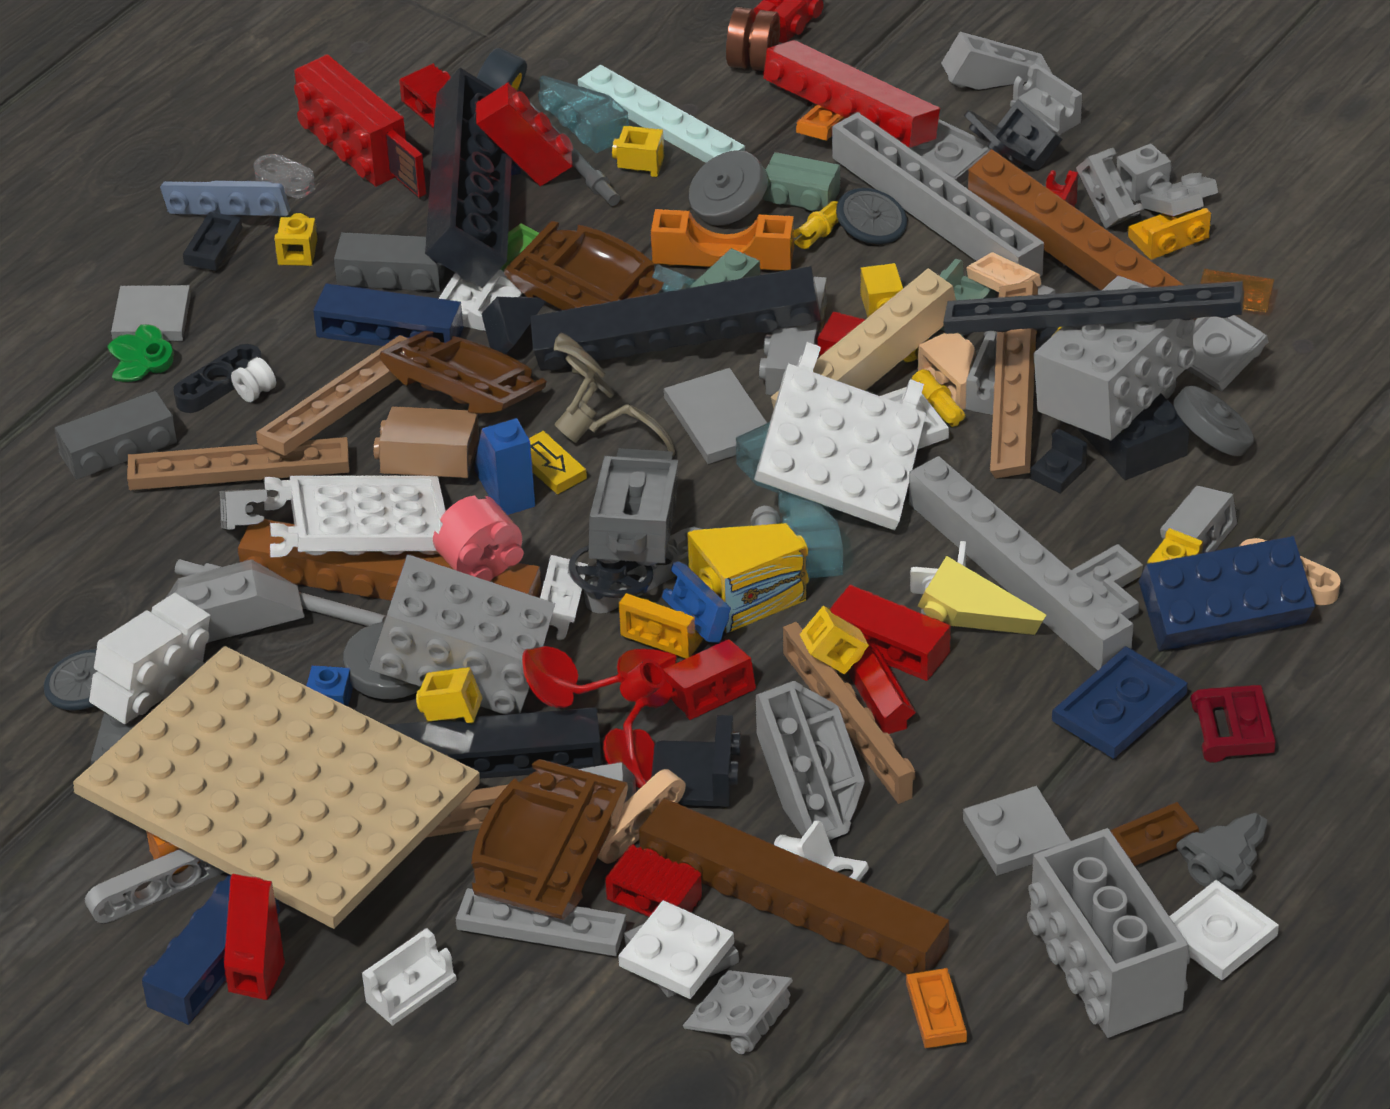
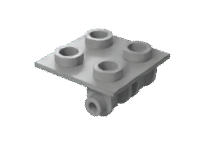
[683,970,793,1054]

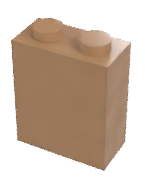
[374,407,479,478]

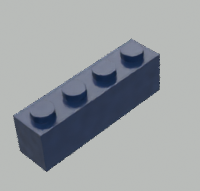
[313,283,464,346]
[142,874,280,1025]

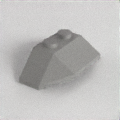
[166,559,304,643]
[756,681,865,840]

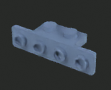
[160,181,291,216]

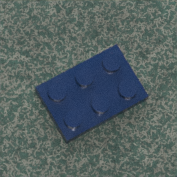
[1052,646,1188,759]

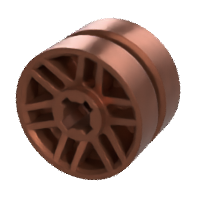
[726,7,780,71]

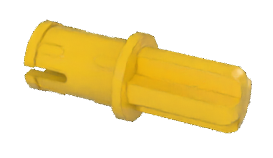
[794,201,839,249]
[911,369,965,427]

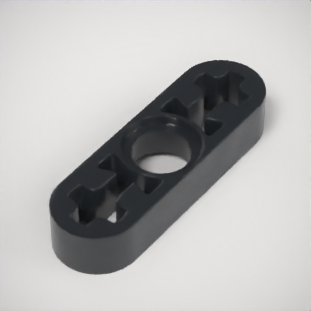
[173,344,262,413]

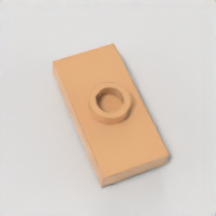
[966,252,1041,292]

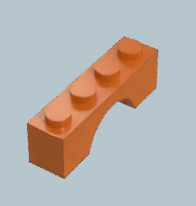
[651,209,794,271]

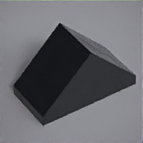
[481,296,546,354]

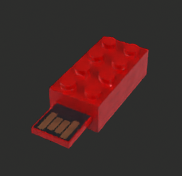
[294,54,426,198]

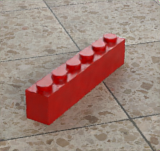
[763,40,940,148]

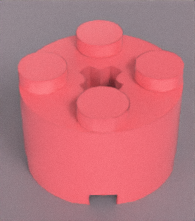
[433,495,524,582]

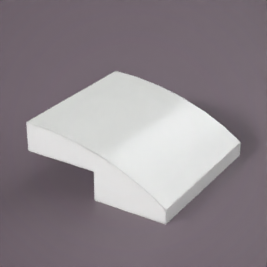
[439,270,523,331]

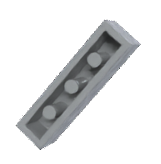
[759,277,827,395]

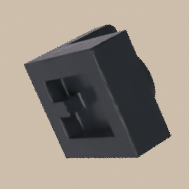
[1030,429,1087,494]

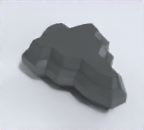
[1176,813,1267,891]

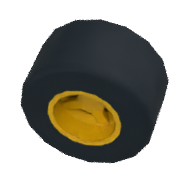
[477,48,527,91]

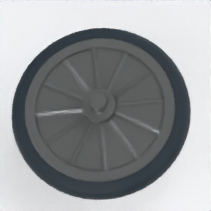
[836,188,907,244]
[44,649,98,710]

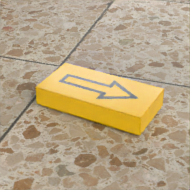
[529,431,587,494]

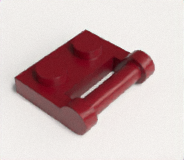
[1190,685,1275,763]

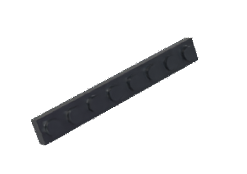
[943,281,1244,335]

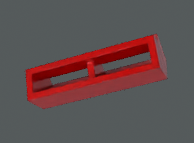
[847,639,916,734]

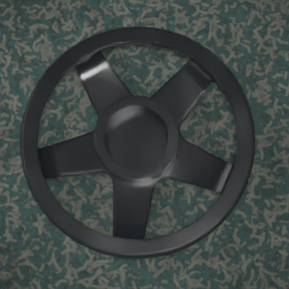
[568,545,653,600]

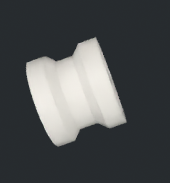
[231,357,276,402]

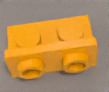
[1128,208,1211,260]
[619,593,704,659]

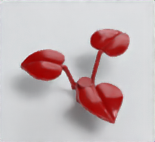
[522,646,677,788]

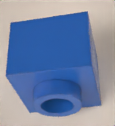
[306,666,353,707]

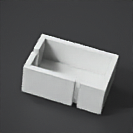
[89,593,210,724]

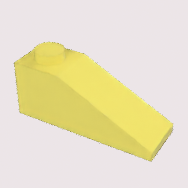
[918,556,1046,635]

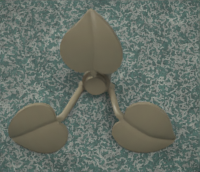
[554,333,675,457]

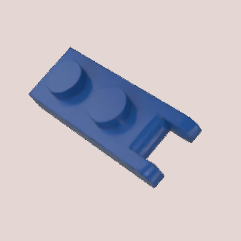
[662,562,731,642]

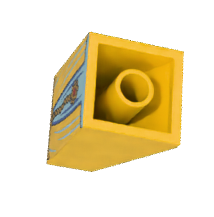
[687,523,809,633]

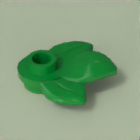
[108,324,174,382]

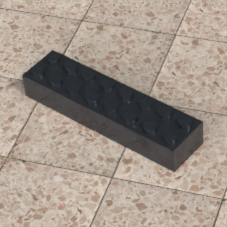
[425,68,512,288]

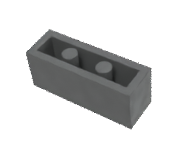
[334,232,446,291]
[54,391,177,480]

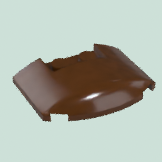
[504,221,668,310]
[379,331,547,413]
[471,759,628,920]

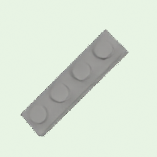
[456,888,627,956]

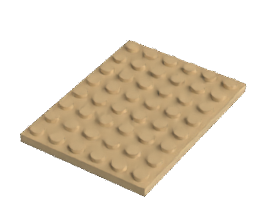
[73,646,480,929]

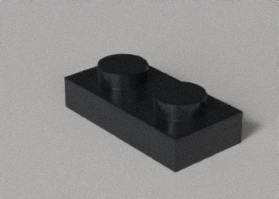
[183,212,243,271]

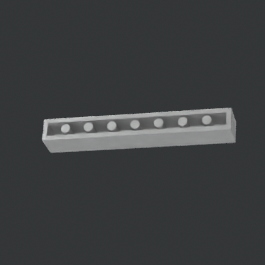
[832,112,1044,276]
[909,456,1133,670]

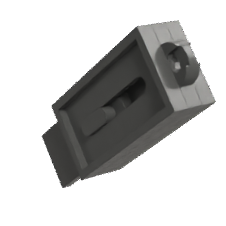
[589,448,678,566]

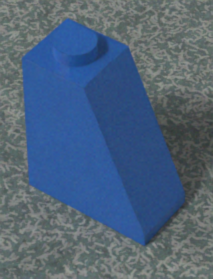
[474,418,535,515]

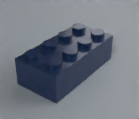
[1139,536,1315,651]

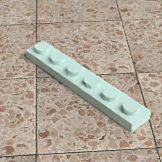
[578,65,745,163]

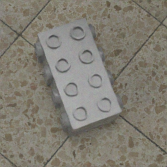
[1034,276,1196,440]
[369,554,556,715]
[1027,828,1190,1038]

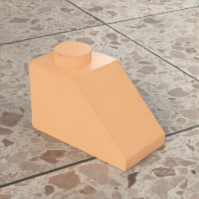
[918,333,976,410]

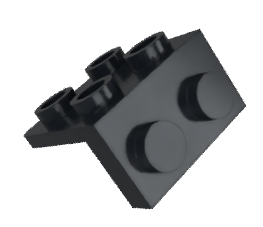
[964,99,1063,171]
[651,715,741,807]

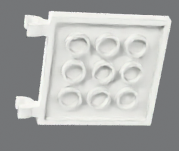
[754,342,926,530]
[264,476,446,557]

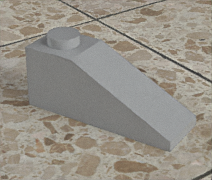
[941,32,1052,90]

